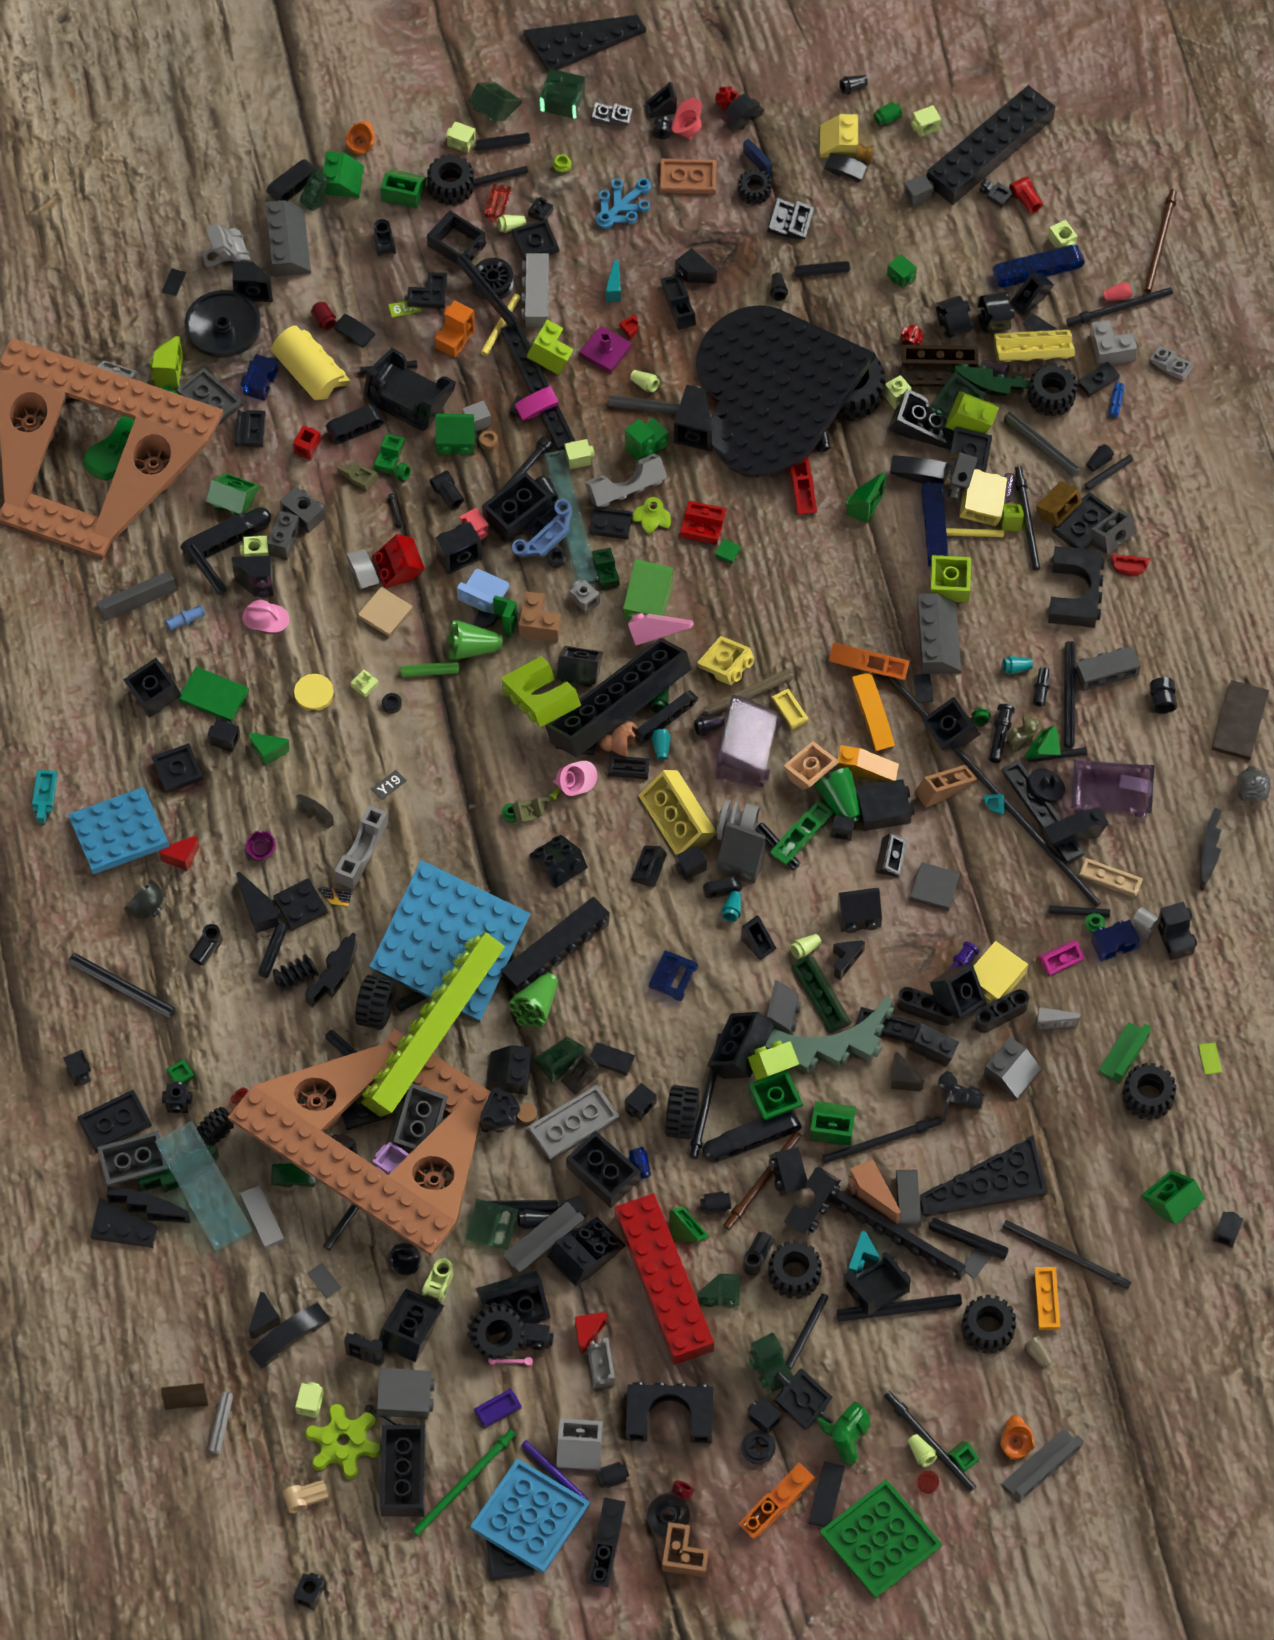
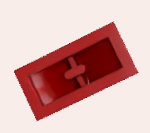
[159,835,199,871]
[575,1312,608,1354]

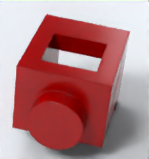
[293,426,321,460]

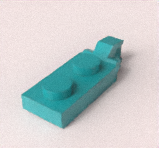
[32,770,58,824]

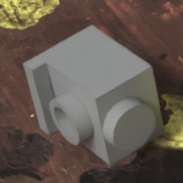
[570,580,600,614]

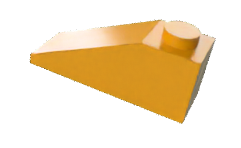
[837,745,899,782]

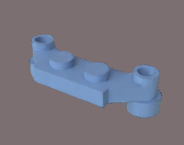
[512,499,572,558]

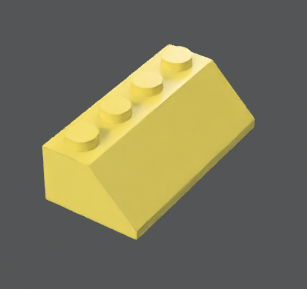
[638,770,717,855]

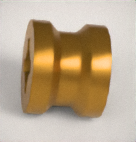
[856,144,874,164]

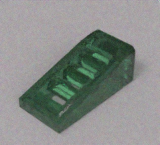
[299,167,329,211]

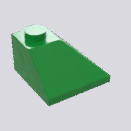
[845,472,886,523]

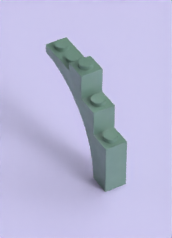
[765,997,894,1075]

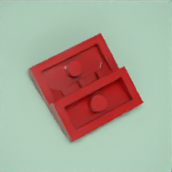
[680,501,727,545]

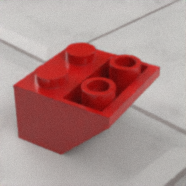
[372,534,425,588]

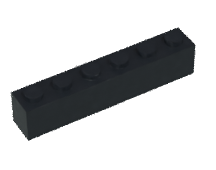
[501,896,610,994]

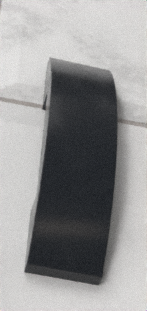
[249,1303,331,1369]

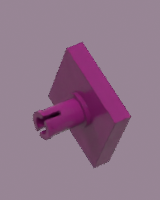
[579,325,632,374]

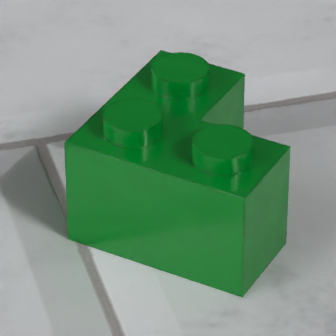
[625,418,669,461]

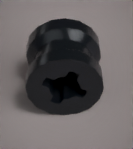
[652,116,672,139]

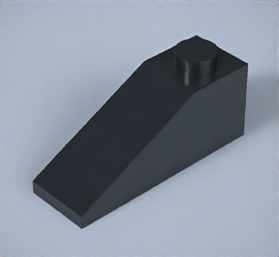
[1042,807,1109,846]
[236,872,281,933]

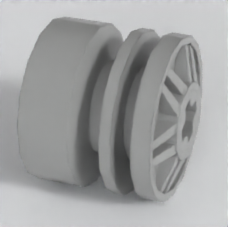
[717,799,760,841]

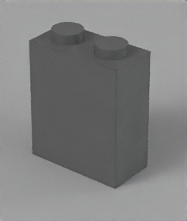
[376,1368,435,1419]

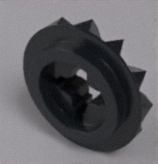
[741,1431,776,1465]

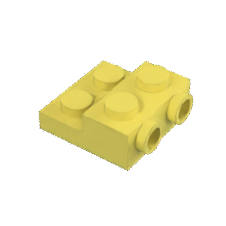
[697,636,754,686]

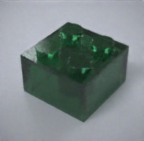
[540,69,585,119]

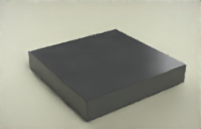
[910,862,960,911]

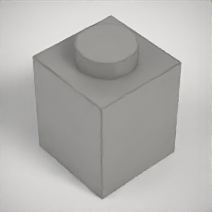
[462,401,492,432]

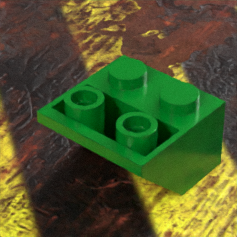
[380,169,427,208]
[810,1101,856,1146]

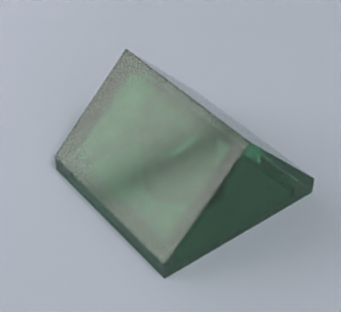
[534,1036,586,1083]

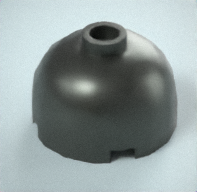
[124,879,164,919]

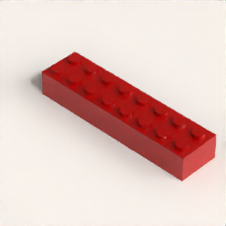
[615,1193,714,1365]

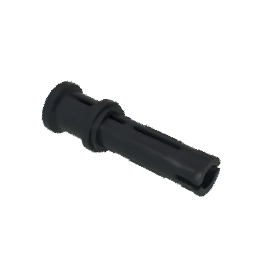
[988,704,1015,763]

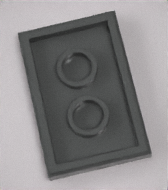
[176,368,243,426]

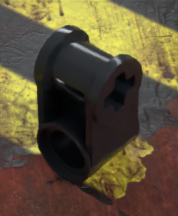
[374,219,396,257]

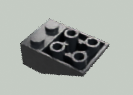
[547,1217,626,1286]

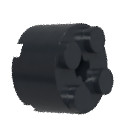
[977,292,1015,333]
[936,295,974,339]

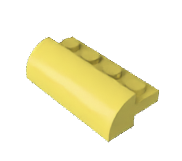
[994,330,1075,362]

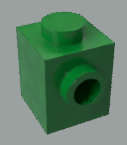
[887,254,917,289]

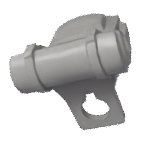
[202,223,250,268]

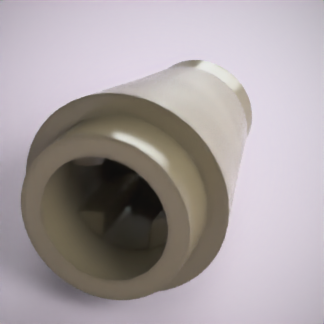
[1024,1336,1053,1369]

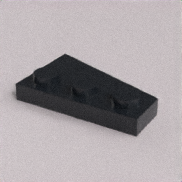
[91,1197,158,1248]

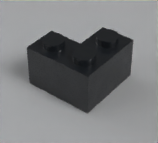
[1156,901,1197,961]

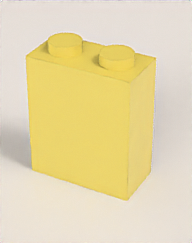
[959,469,1007,527]
[974,941,1028,1004]

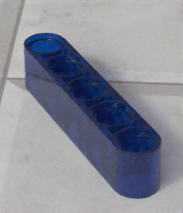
[992,244,1085,288]
[922,482,949,567]

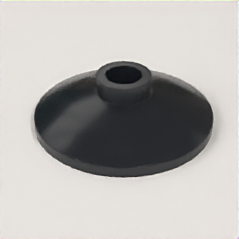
[647,1494,690,1537]

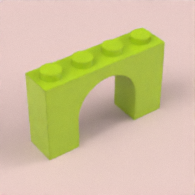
[501,656,581,728]

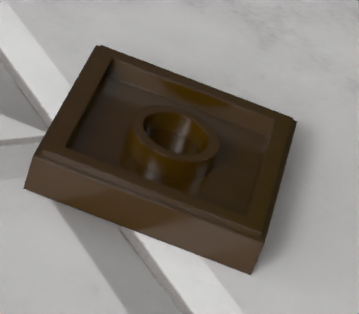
[161,1383,208,1410]

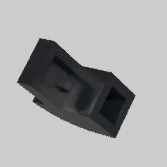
[721,94,764,130]

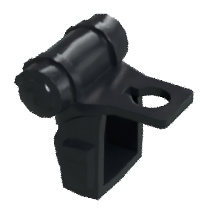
[938,1071,985,1122]

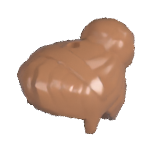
[600,721,637,757]

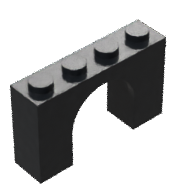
[1048,546,1105,628]
[626,1382,714,1443]

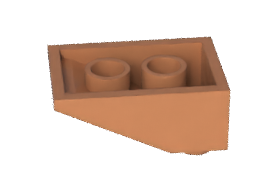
[847,1159,901,1225]

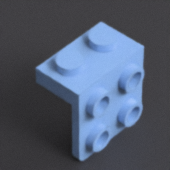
[457,569,509,614]

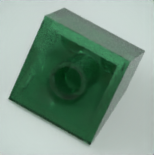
[468,82,523,122]

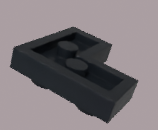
[407,272,448,308]

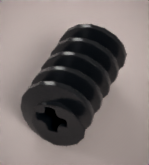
[273,954,319,994]

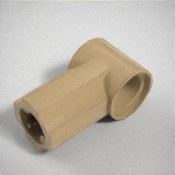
[283,1480,329,1513]

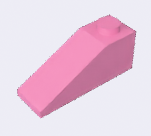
[628,613,694,645]

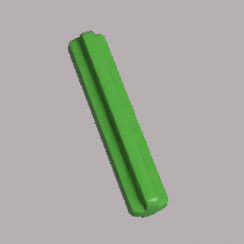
[400,661,459,677]

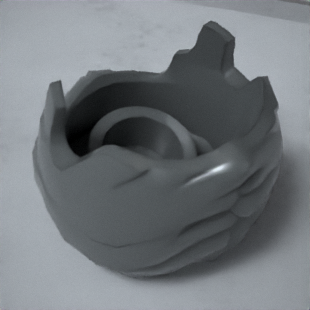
[1237,766,1270,802]

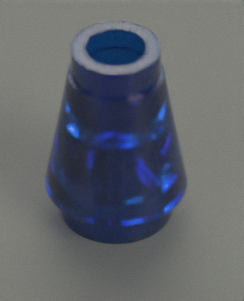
[628,1147,651,1180]

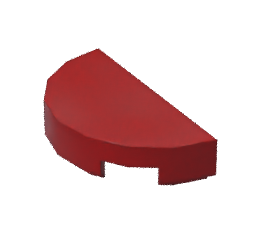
[1111,554,1150,576]

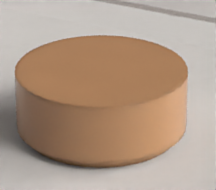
[479,431,498,450]
[517,1103,537,1125]

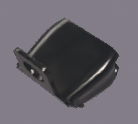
[480,1087,521,1133]

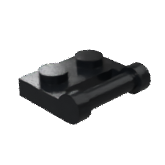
[344,1333,385,1366]

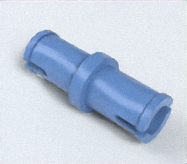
[165,604,206,631]

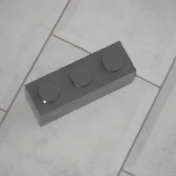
[1075,646,1141,691]

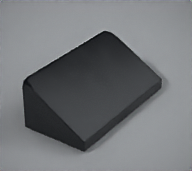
[876,833,907,877]
[631,846,667,887]

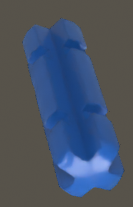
[1109,382,1125,418]

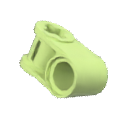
[422,1259,454,1302]

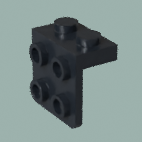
[529,835,588,889]

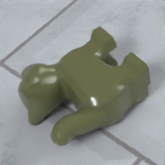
[1006,716,1039,753]

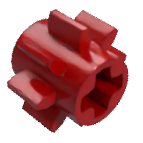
[715,86,738,109]
[900,325,924,345]

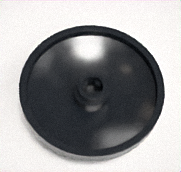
[185,290,261,358]

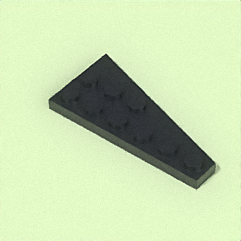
[523,15,646,74]
[920,1135,1048,1217]

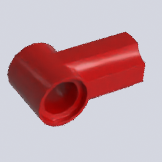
[1009,176,1043,214]

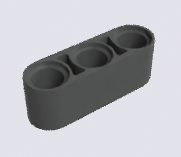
[896,1169,921,1228]

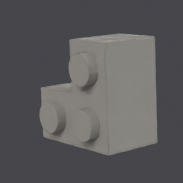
[1089,320,1137,367]

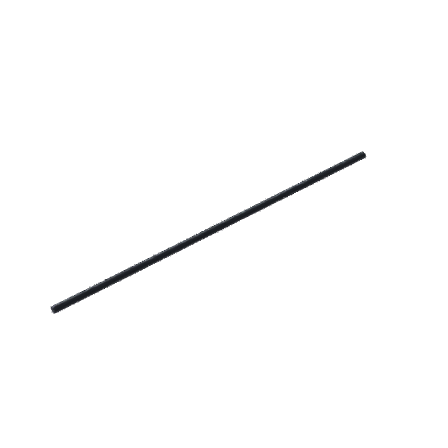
[869,650,1101,907]

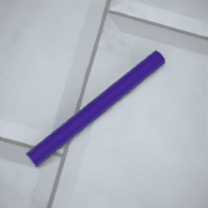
[521,1440,588,1500]

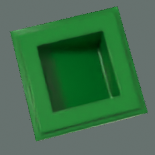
[947,1441,980,1472]

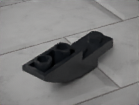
[305,933,357,1008]
[587,1497,626,1588]

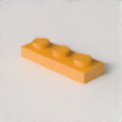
[1034,1267,1061,1330]

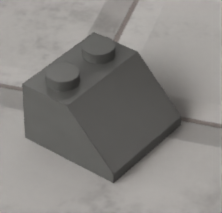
[767,980,801,1035]
[984,1037,1042,1100]

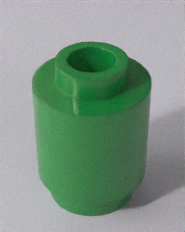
[873,102,902,126]

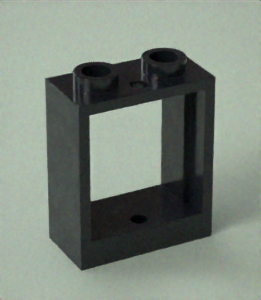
[427,211,486,265]

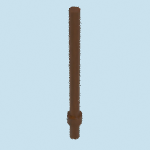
[723,1131,802,1230]

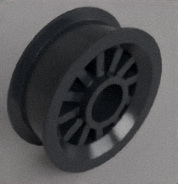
[473,258,514,300]

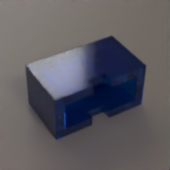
[241,354,279,401]
[1091,920,1140,962]

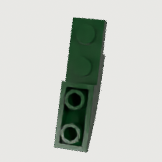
[951,363,1029,396]
[138,1145,219,1193]

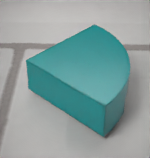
[983,794,1004,815]

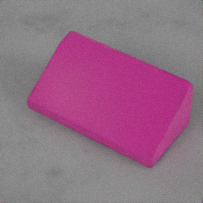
[1037,940,1085,976]

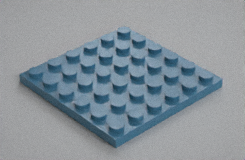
[369,860,531,1022]

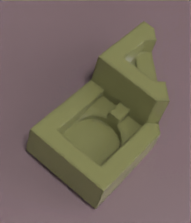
[337,461,379,490]
[512,797,550,823]

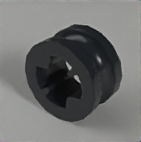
[548,548,565,568]

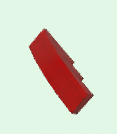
[789,457,817,515]

